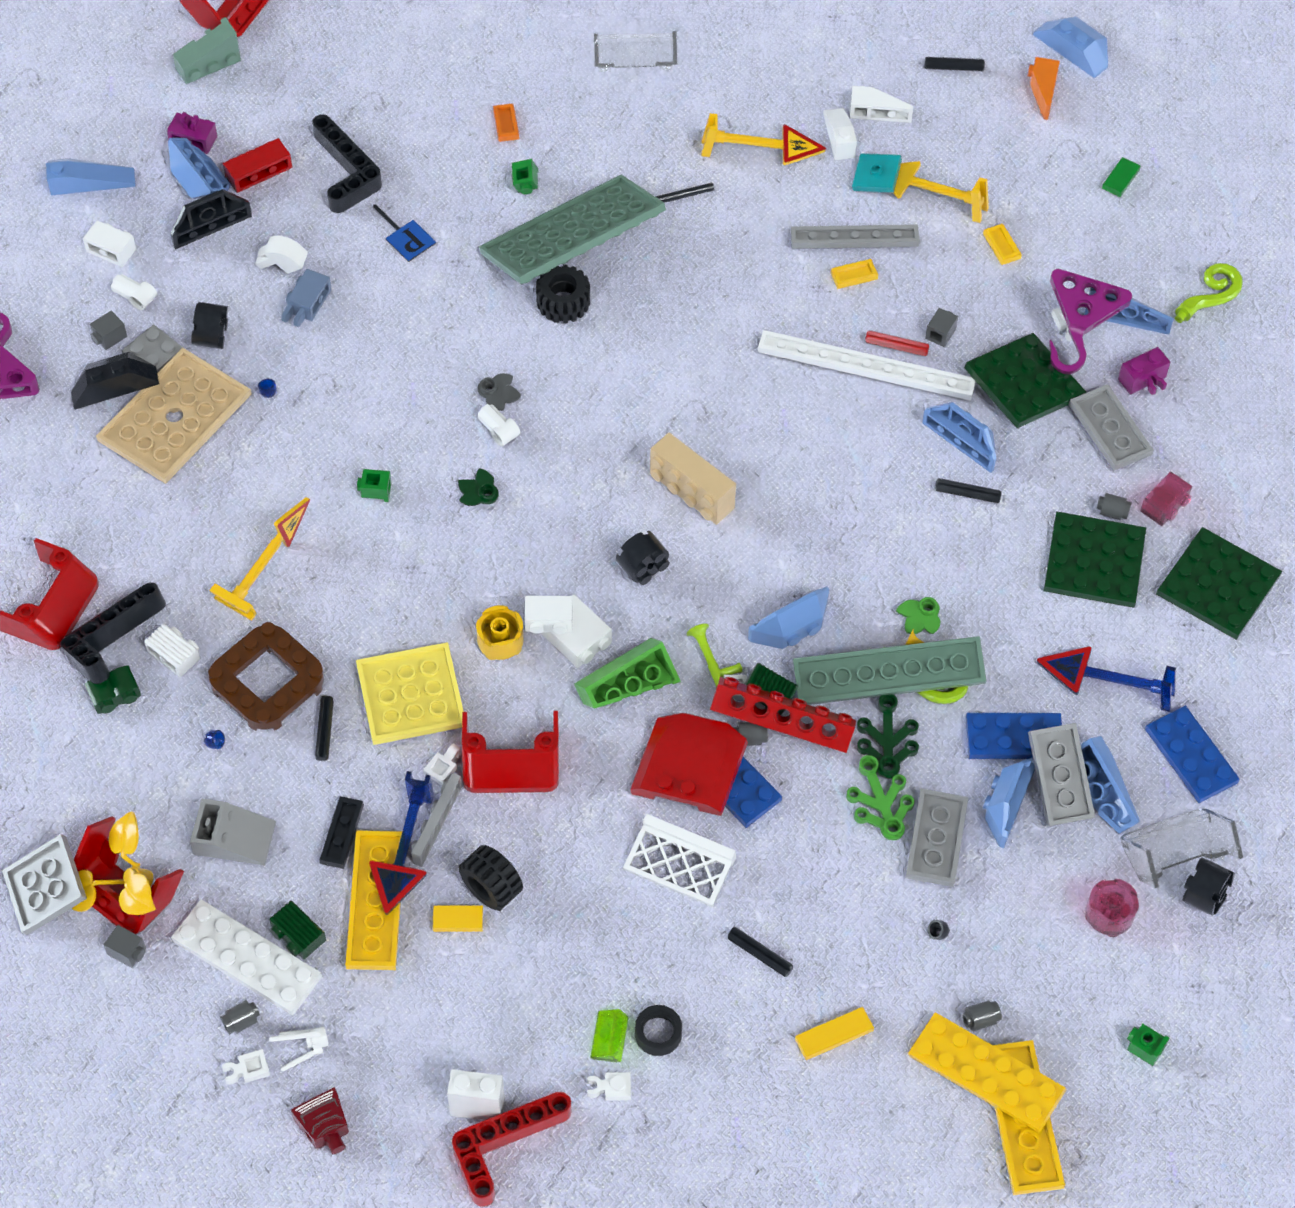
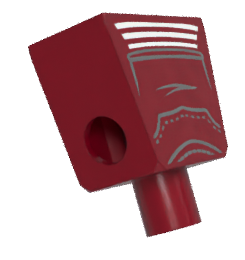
[291,1087,349,1155]

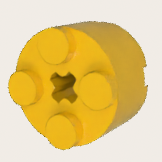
[476,605,524,660]

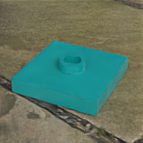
[852,153,902,193]

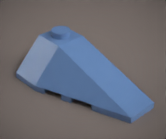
[1084,288,1174,335]

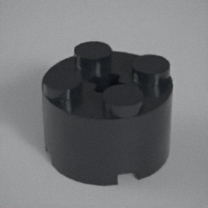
[191,302,228,349]
[616,531,670,585]
[1182,857,1235,916]

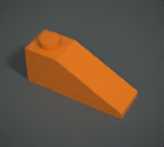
[1028,57,1060,120]

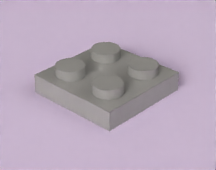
[122,324,184,372]

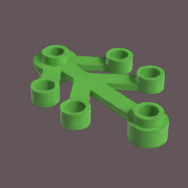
[846,755,915,840]

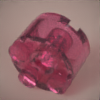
[1085,878,1139,937]

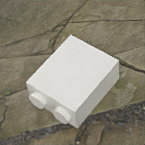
[541,594,612,668]
[447,1069,505,1120]

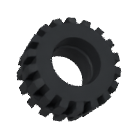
[536,264,590,323]
[459,845,523,911]

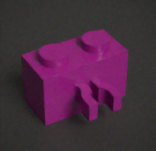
[167,112,218,154]
[1118,347,1171,395]

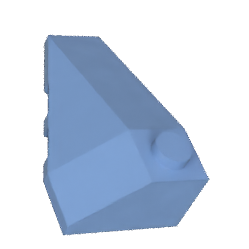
[46,158,136,196]
[1081,736,1140,834]

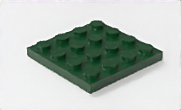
[964,333,1087,429]
[1043,511,1146,608]
[1156,527,1282,640]

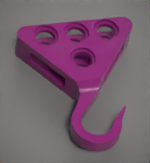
[1049,269,1132,374]
[0,312,40,399]

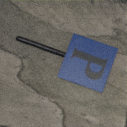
[373,204,436,262]

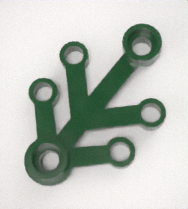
[857,694,919,779]

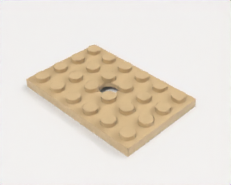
[96,348,252,484]

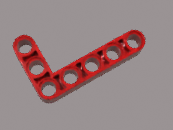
[452,1092,572,1207]

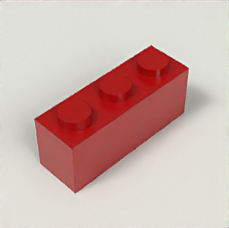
[223,138,293,193]

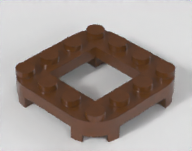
[208,622,324,731]

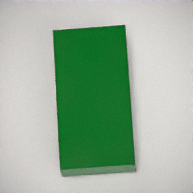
[1102,157,1141,198]

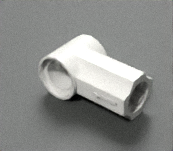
[111,274,157,310]
[478,404,520,447]

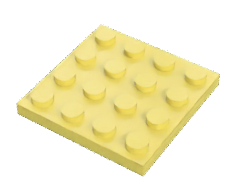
[356,642,464,745]

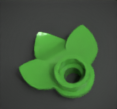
[896,597,941,634]

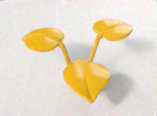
[72,812,156,915]

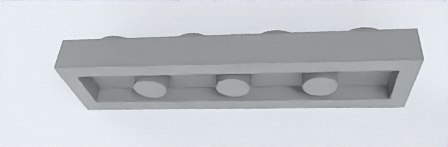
[410,773,462,867]

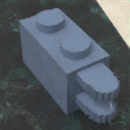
[281,269,332,327]

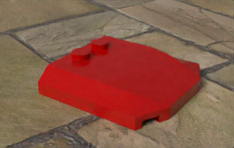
[630,713,748,816]

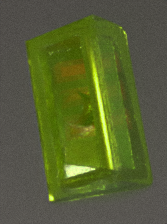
[590,1009,628,1062]

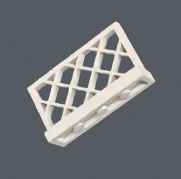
[623,814,736,907]

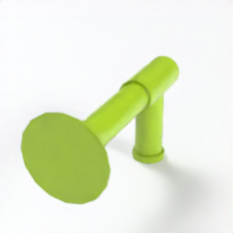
[686,624,743,687]

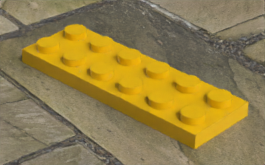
[346,831,405,970]
[908,1012,1066,1133]
[993,1040,1065,1195]

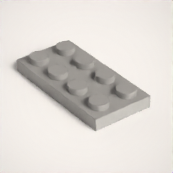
[1069,384,1154,471]
[1028,723,1095,827]
[906,789,968,887]

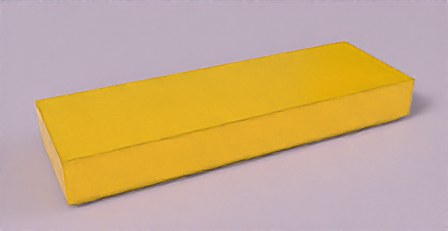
[795,1007,874,1060]

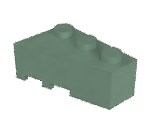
[173,17,241,84]

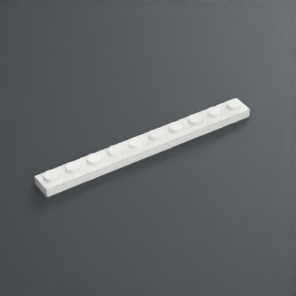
[758,330,976,401]

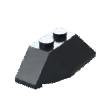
[171,189,252,250]
[71,352,160,410]

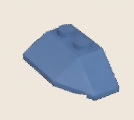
[1033,16,1108,79]
[168,138,231,198]
[922,402,996,473]
[748,586,830,649]
[983,757,1035,848]

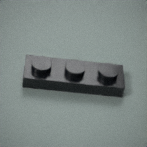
[320,796,364,869]

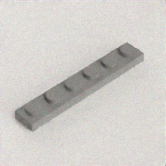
[791,225,920,249]

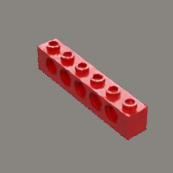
[710,677,856,753]

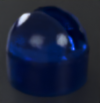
[258,378,277,398]
[204,730,225,749]

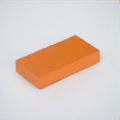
[493,103,519,142]

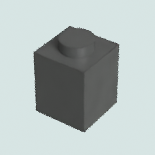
[925,308,958,347]
[90,310,127,350]
[103,925,146,968]

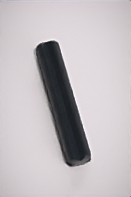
[924,57,985,71]
[935,478,1002,503]
[315,696,334,761]
[728,927,793,977]

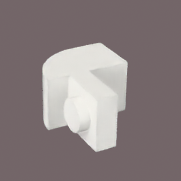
[255,236,308,274]

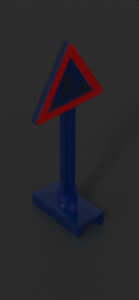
[1037,646,1176,712]
[369,771,434,915]

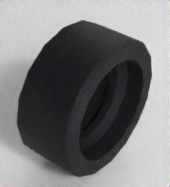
[635,1005,682,1056]

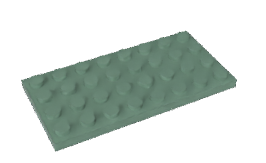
[479,174,666,284]

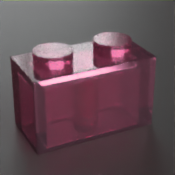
[1140,471,1192,526]

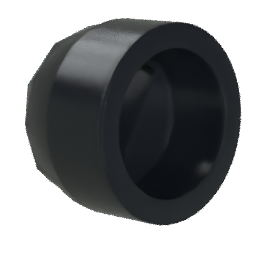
[928,920,950,940]

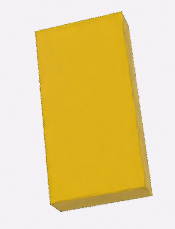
[983,223,1022,265]
[830,259,878,289]
[433,905,483,932]

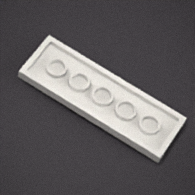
[171,899,322,1016]

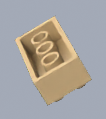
[650,432,736,525]

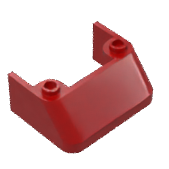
[179,0,269,37]
[0,538,99,650]
[462,711,559,793]
[74,816,184,934]

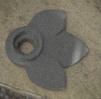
[478,373,521,411]

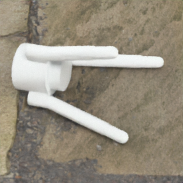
[269,1026,328,1071]

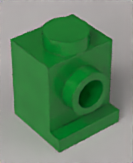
[512,158,539,194]
[357,469,392,502]
[1127,1024,1170,1066]

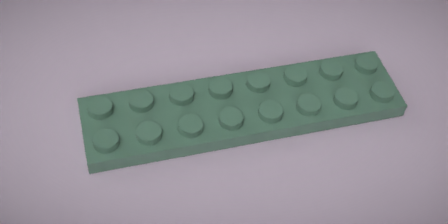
[793,636,987,705]

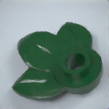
[458,468,499,506]

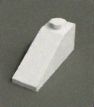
[850,86,913,123]
[823,108,857,160]

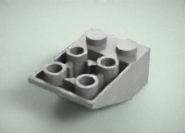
[190,799,276,866]

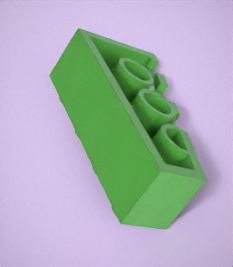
[574,638,681,709]

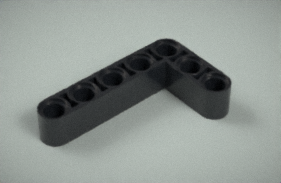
[312,114,382,213]
[60,582,166,684]

